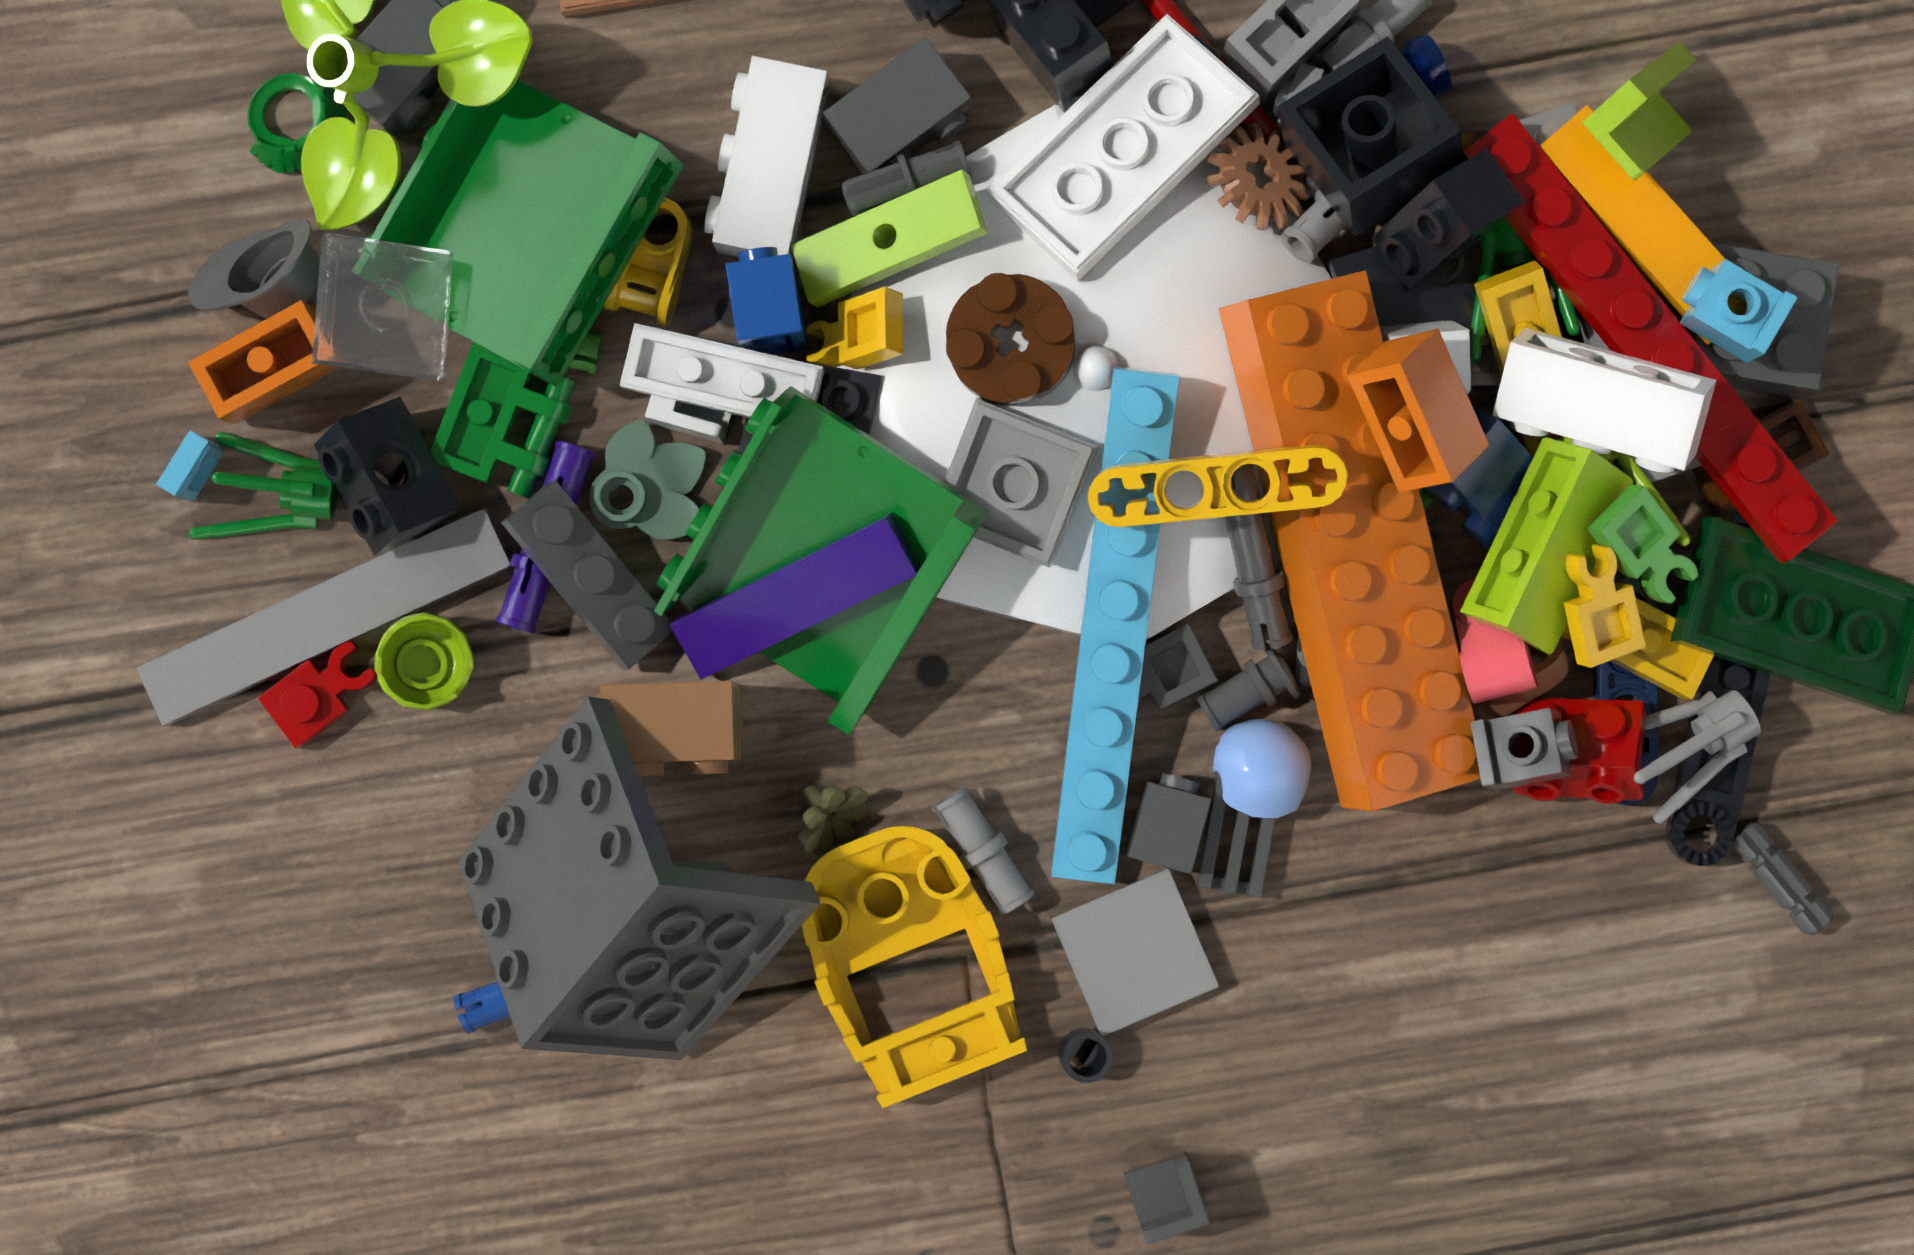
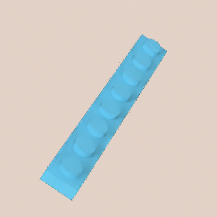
[1051,367,1180,884]

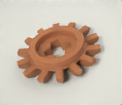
[1206,122,1309,231]

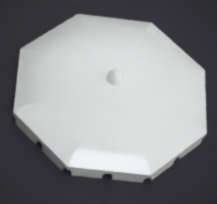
[836,105,1332,640]

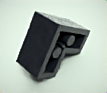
[987,0,1135,113]

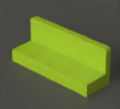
[1582,41,1696,181]
[1460,437,1633,654]

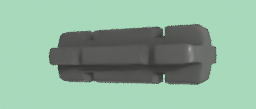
[1732,822,1834,935]

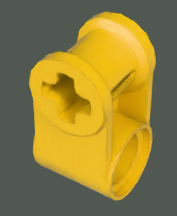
[605,198,693,327]

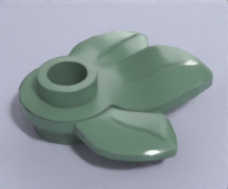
[589,419,706,540]

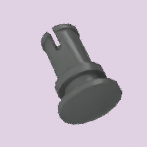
[1196,642,1300,732]

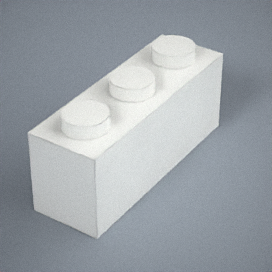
[704,56,830,259]
[1492,328,1717,473]

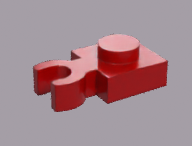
[258,641,377,749]

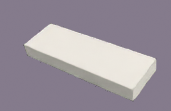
[619,323,825,418]

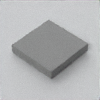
[944,398,1099,568]
[1050,868,1219,1036]

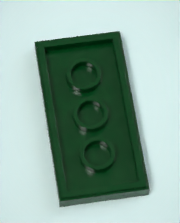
[1670,516,1914,714]

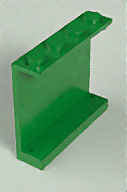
[351,80,684,387]
[654,386,989,735]

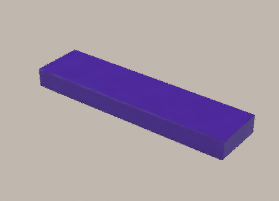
[670,513,921,680]

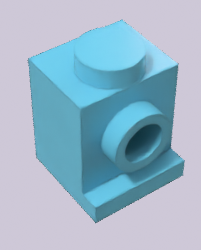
[1680,259,1798,363]

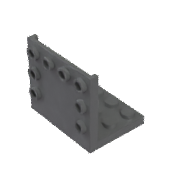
[459,696,821,1060]

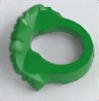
[247,73,348,174]

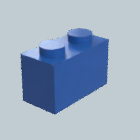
[725,247,808,355]

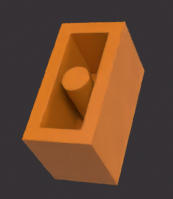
[188,300,347,424]
[1347,329,1489,492]

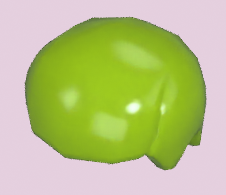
[374,612,474,711]

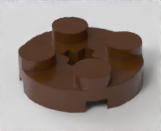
[946,273,1076,406]

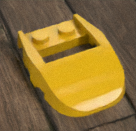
[802,826,1027,1109]

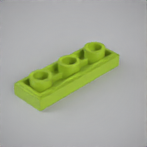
[791,169,988,308]

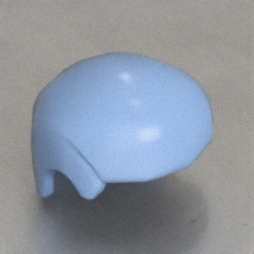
[1213,719,1311,818]

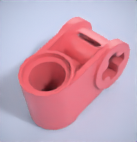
[1452,577,1538,705]

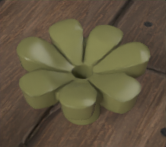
[798,785,870,856]

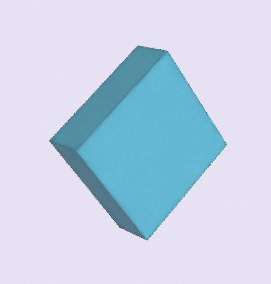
[156,430,224,502]

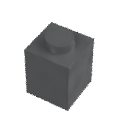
[1125,773,1211,874]

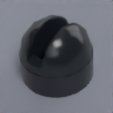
[1058,1028,1113,1083]

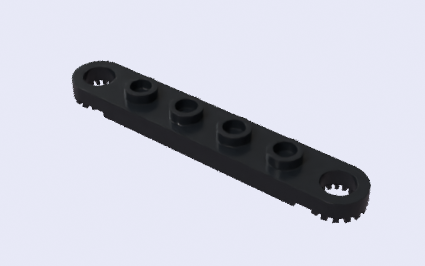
[1665,509,1770,866]

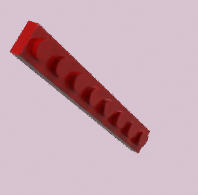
[1463,113,1838,563]

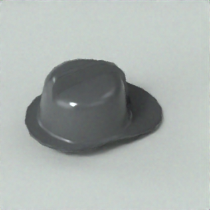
[188,218,332,318]

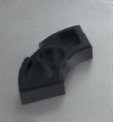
[1327,246,1492,348]

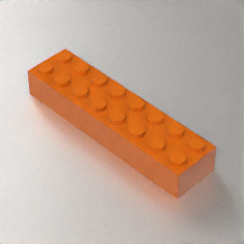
[1218,270,1481,812]

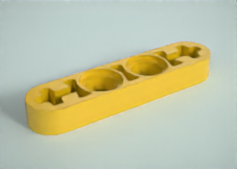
[1088,444,1348,527]

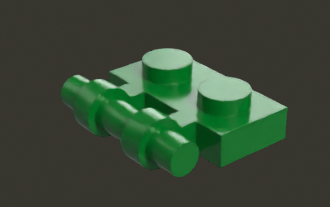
[430,342,576,499]

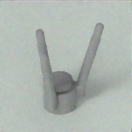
[1634,690,1761,824]

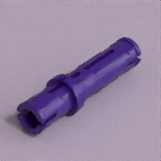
[496,441,596,634]

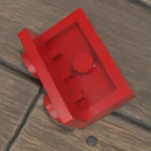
[1512,698,1647,804]

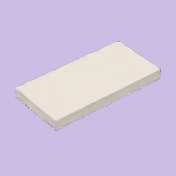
[986,14,1260,281]

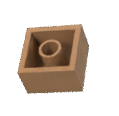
[600,681,743,776]

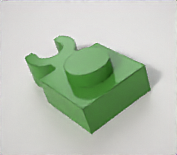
[1587,484,1698,604]

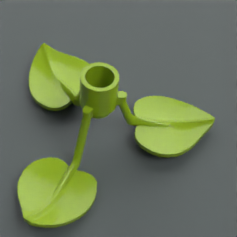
[281,0,533,231]

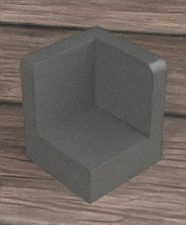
[1123,1152,1209,1244]

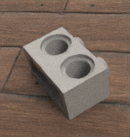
[1221,0,1362,102]

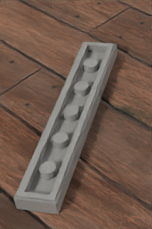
[136,508,513,726]

